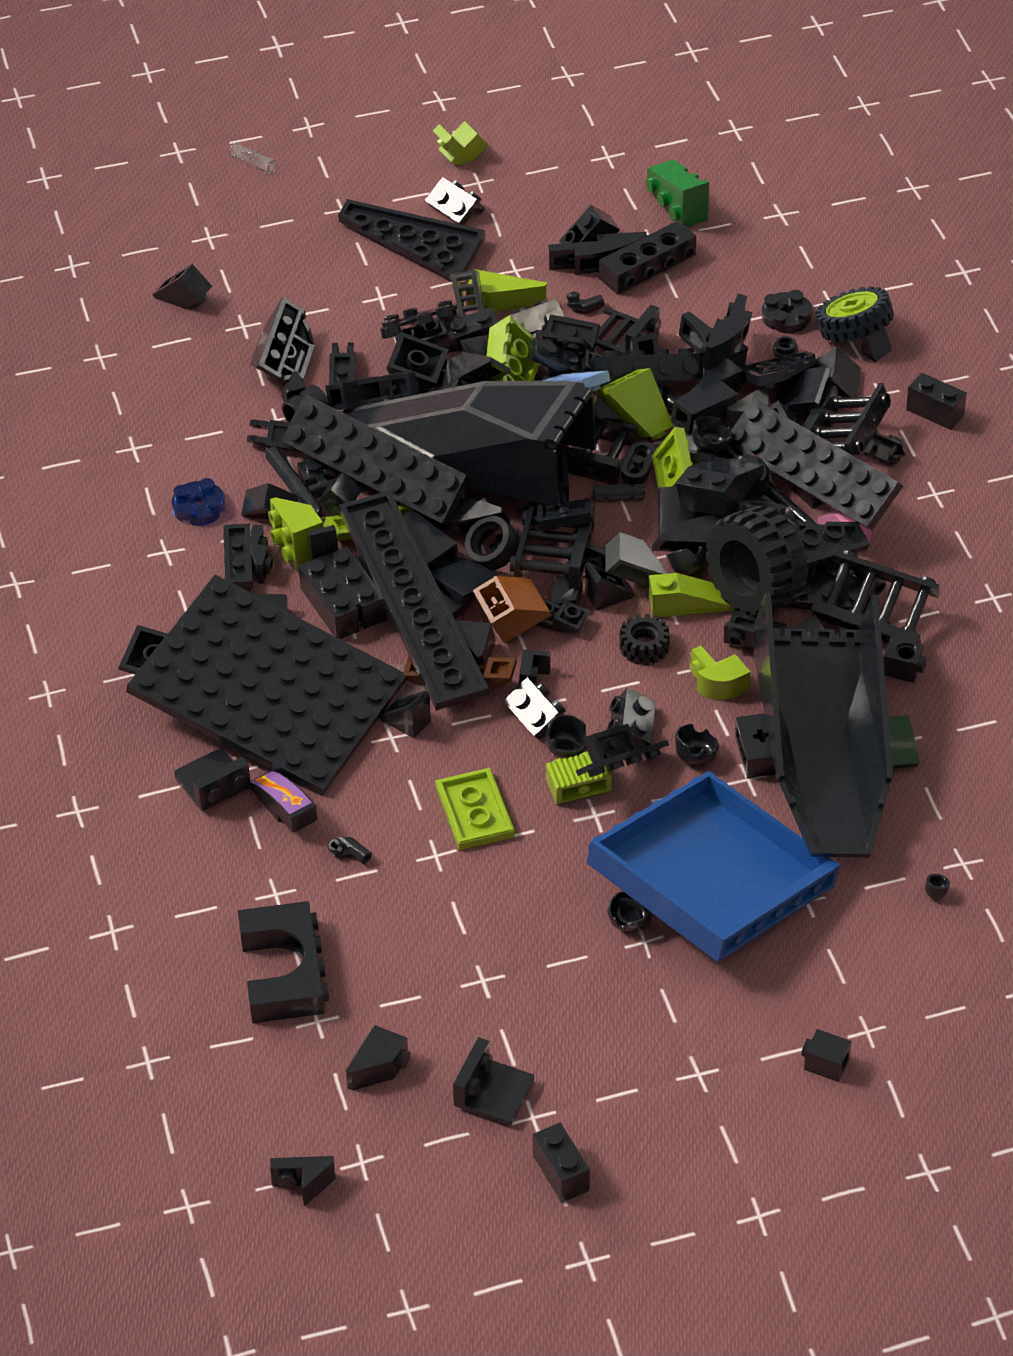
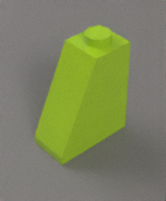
[596,368,673,440]

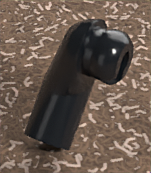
[327,837,372,864]

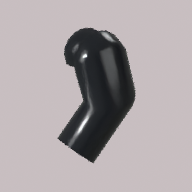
[566,291,605,312]

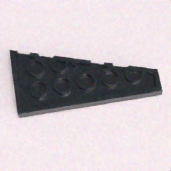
[338,199,485,280]

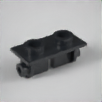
[864,429,906,465]

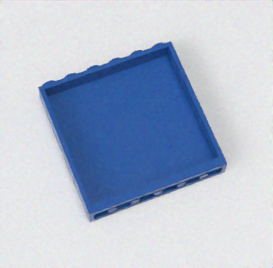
[587,771,840,962]

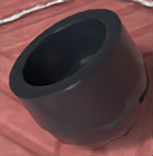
[925,874,950,900]

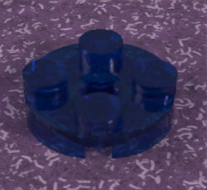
[171,478,226,526]

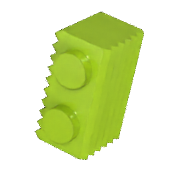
[546,752,612,804]

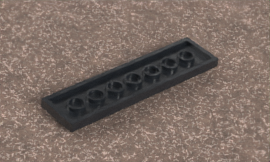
[281,394,471,526]
[730,399,903,531]

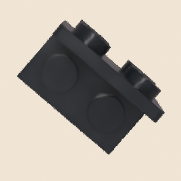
[453,1037,535,1125]

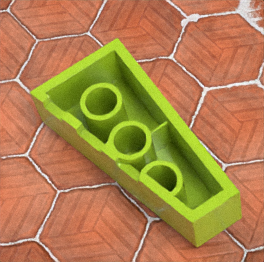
[486,315,540,381]

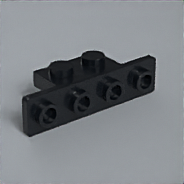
[576,724,669,778]

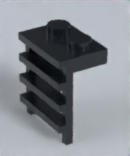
[596,305,661,356]

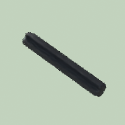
[265,446,323,517]

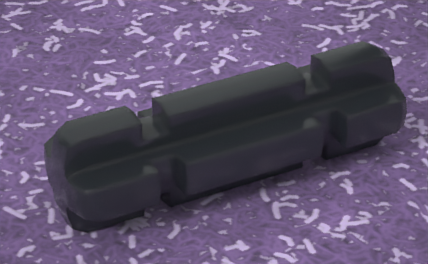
[593,484,645,501]

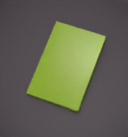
[435,768,515,851]

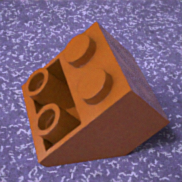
[473,576,552,644]

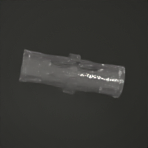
[229,142,277,174]

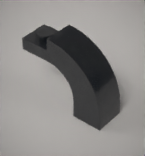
[325,371,419,410]

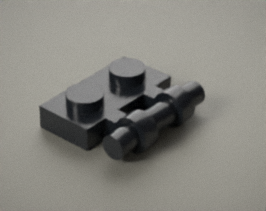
[297,458,360,495]

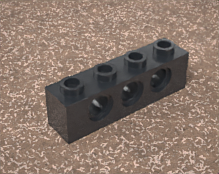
[599,220,696,295]

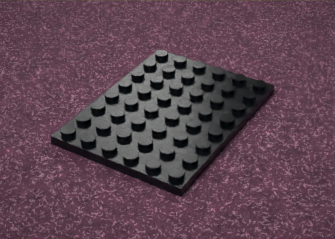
[126,574,406,796]

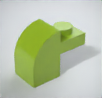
[433,121,489,165]
[689,645,751,700]

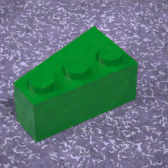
[645,159,709,227]

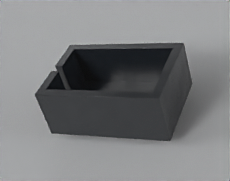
[298,547,386,639]

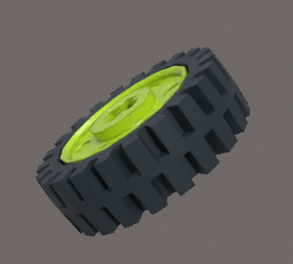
[815,286,894,342]

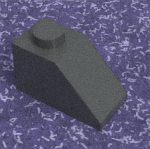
[605,532,667,587]

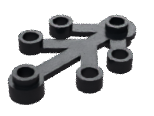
[380,300,458,339]

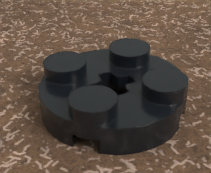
[762,290,813,333]

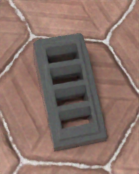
[451,270,485,318]

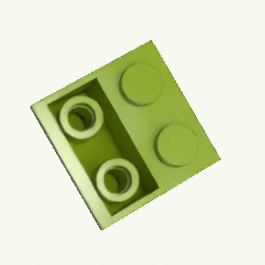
[268,498,323,571]

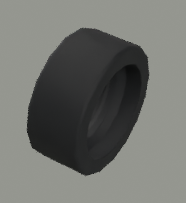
[465,515,519,570]

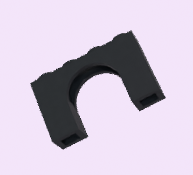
[238,901,329,1024]

